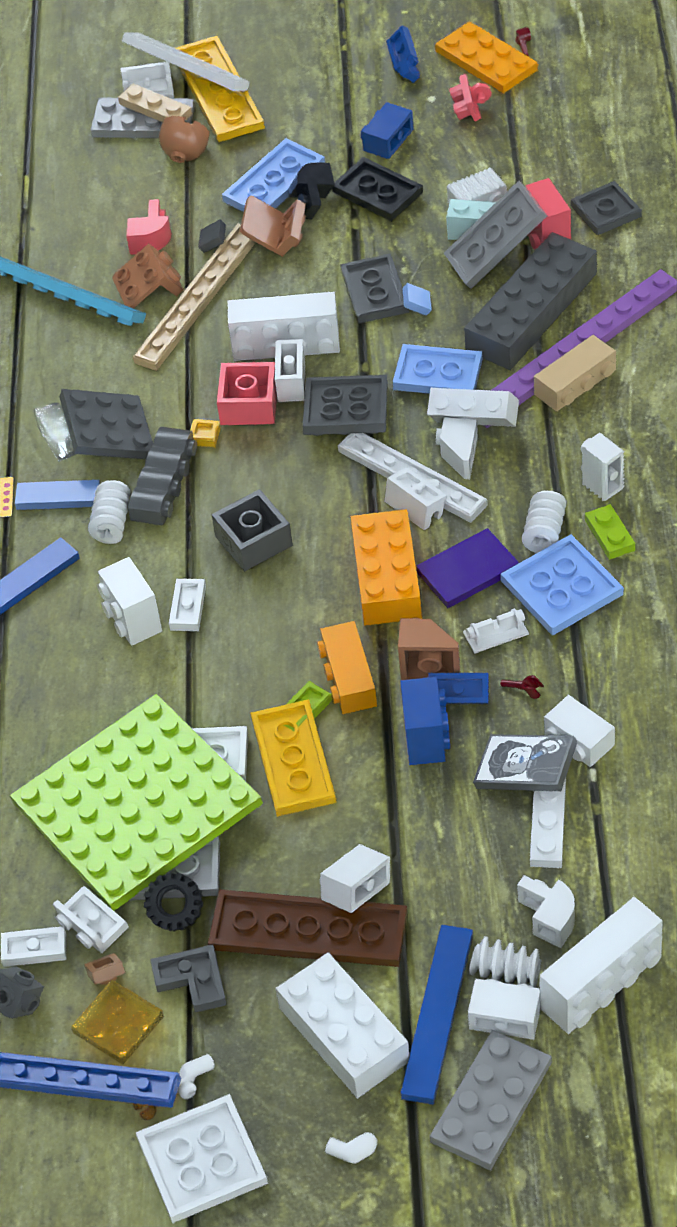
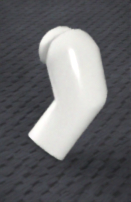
[325,1132,377,1164]

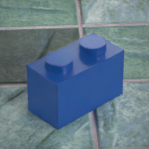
[360,102,414,159]

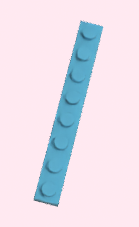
[0,256,146,326]

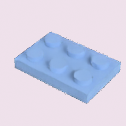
[393,344,483,394]

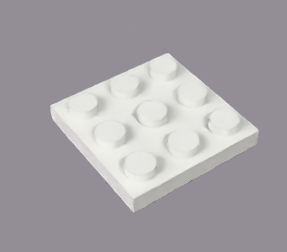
[136,1094,268,1223]

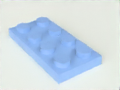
[222,138,325,212]

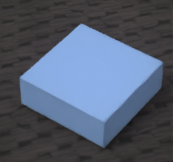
[403,283,432,316]

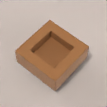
[84,953,125,985]

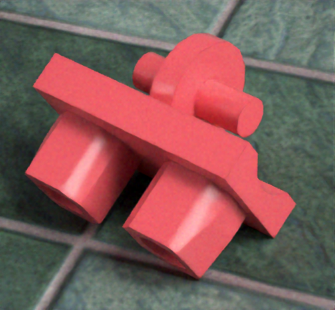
[449,73,491,121]

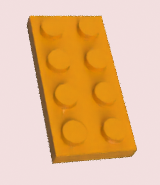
[435,21,538,94]

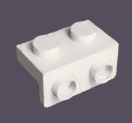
[53,886,129,954]

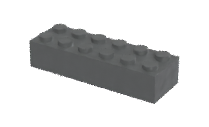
[464,232,597,370]

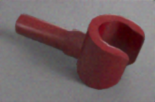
[516,27,531,57]
[500,675,544,699]

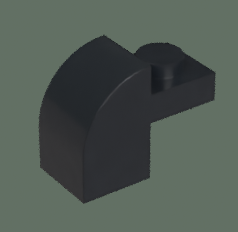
[288,162,335,219]

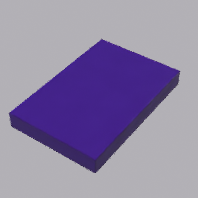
[416,528,519,609]

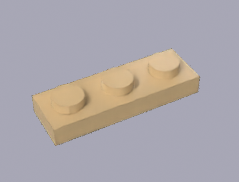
[118,83,192,122]

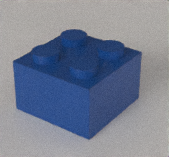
[400,677,450,765]

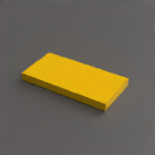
[250,699,336,817]

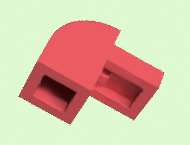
[126,199,171,255]

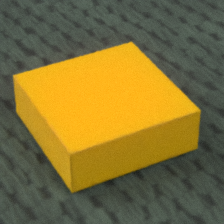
[190,419,221,447]

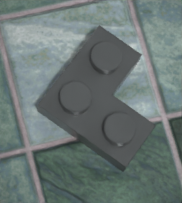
[150,945,227,1012]

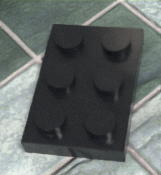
[332,157,423,222]

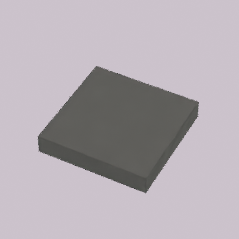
[571,181,642,236]

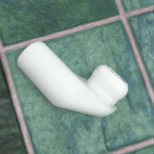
[177,1054,214,1099]

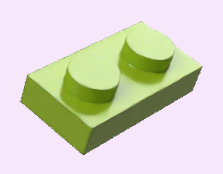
[585,504,635,560]

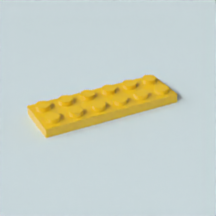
[175,36,265,142]

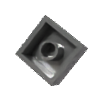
[211,489,293,572]

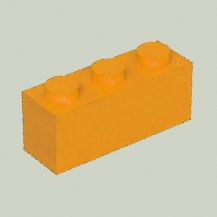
[317,621,377,714]

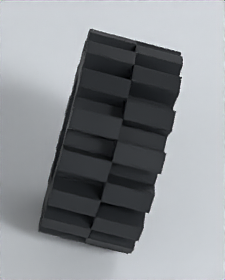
[143,872,204,931]

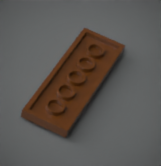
[208,889,408,967]

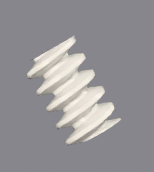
[88,480,131,544]
[522,491,567,553]
[469,936,541,988]

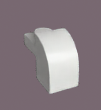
[518,875,575,948]

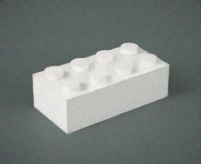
[228,292,340,361]
[539,897,663,1034]
[276,953,409,1098]

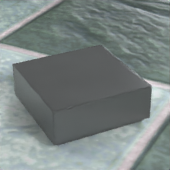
[198,219,226,253]

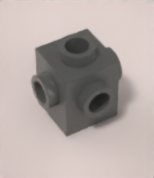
[0,966,44,1019]

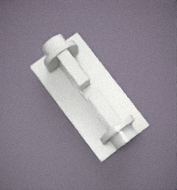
[463,608,529,654]

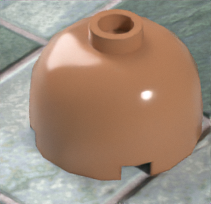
[159,116,210,163]

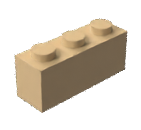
[534,335,616,412]

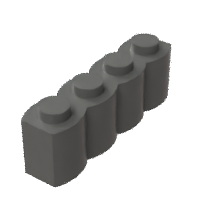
[128,427,197,525]

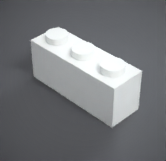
[427,388,519,427]

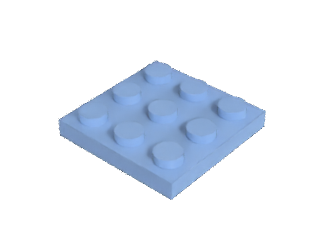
[501,534,624,636]

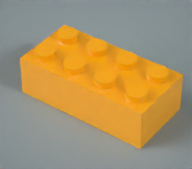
[350,509,422,626]

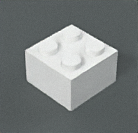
[97,557,162,646]

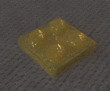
[71,980,164,1065]

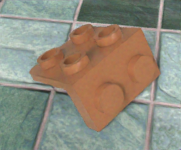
[240,196,306,257]
[112,244,184,308]

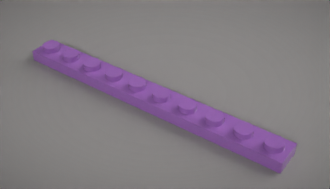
[483,269,677,428]

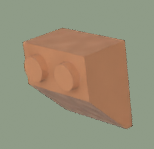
[398,618,461,680]

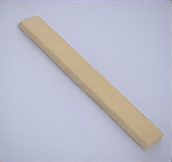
[133,223,256,371]

